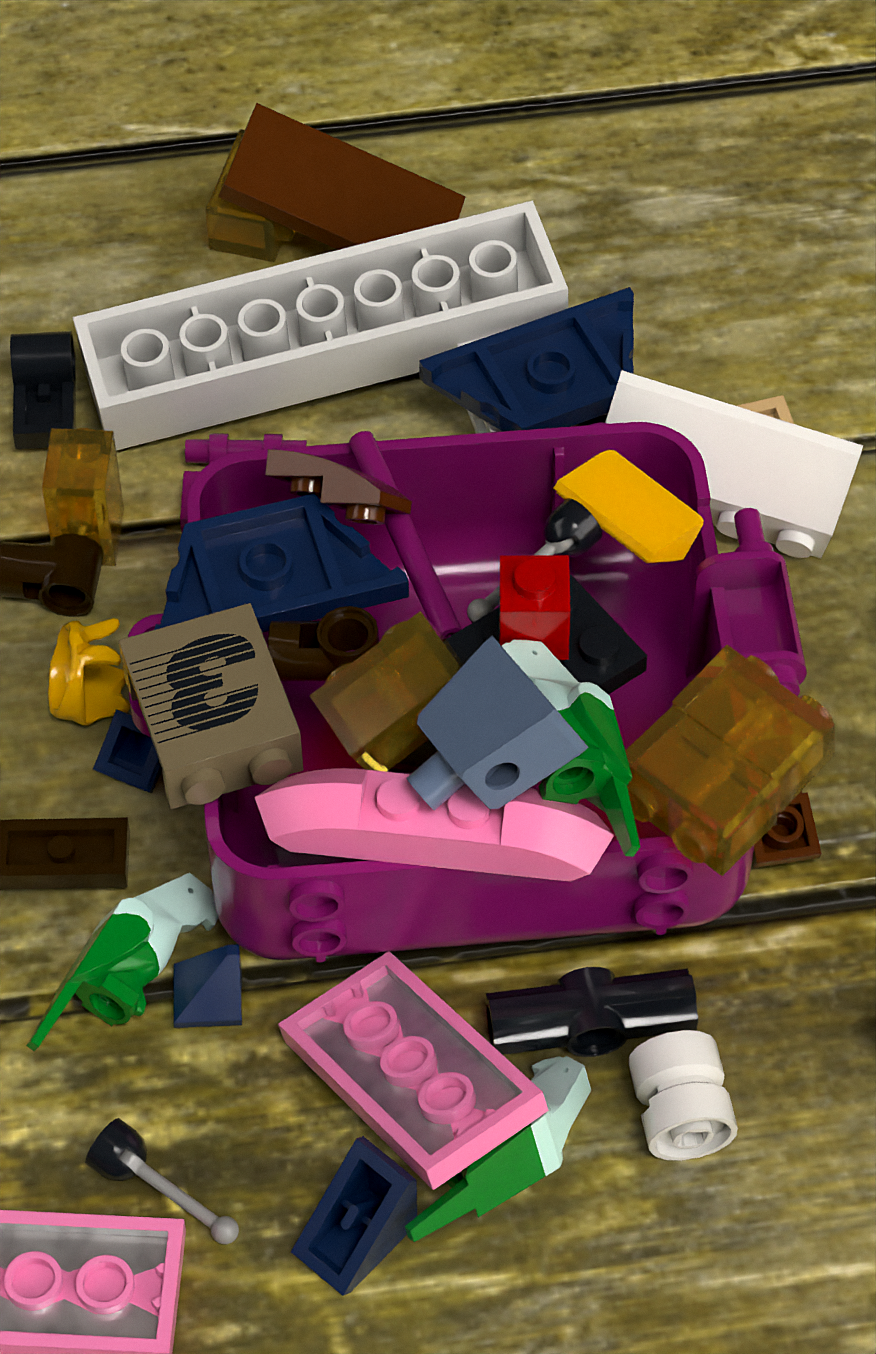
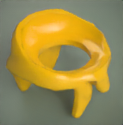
[48,618,131,725]

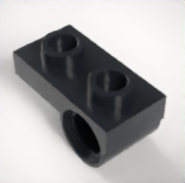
[10,331,76,449]

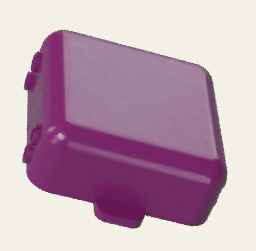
[128,422,807,962]

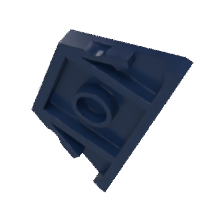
[419,287,634,432]
[154,494,409,633]

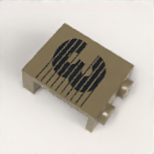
[118,603,304,810]

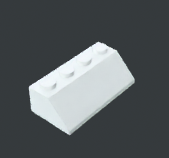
[605,371,863,559]

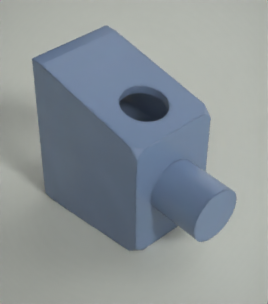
[406,636,588,811]

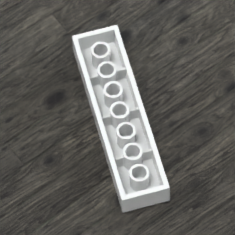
[73,201,568,452]

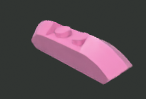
[254,768,614,882]

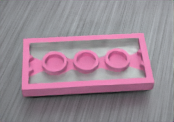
[278,951,549,1190]
[0,1210,186,1354]

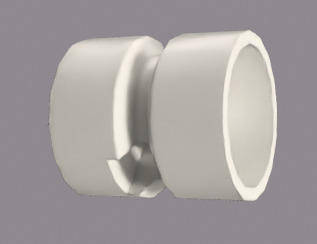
[629,1030,738,1161]

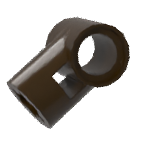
[0,533,104,617]
[268,606,383,696]

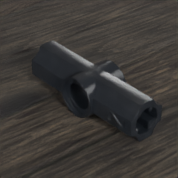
[485,967,698,1057]

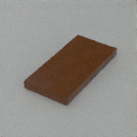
[218,103,466,250]

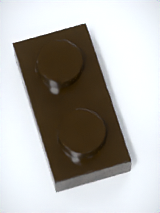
[0,817,130,890]

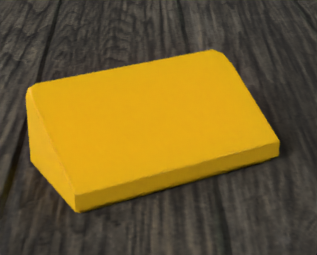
[553,450,704,563]

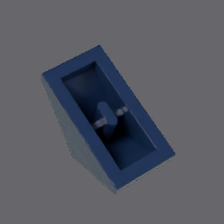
[291,1136,418,1296]

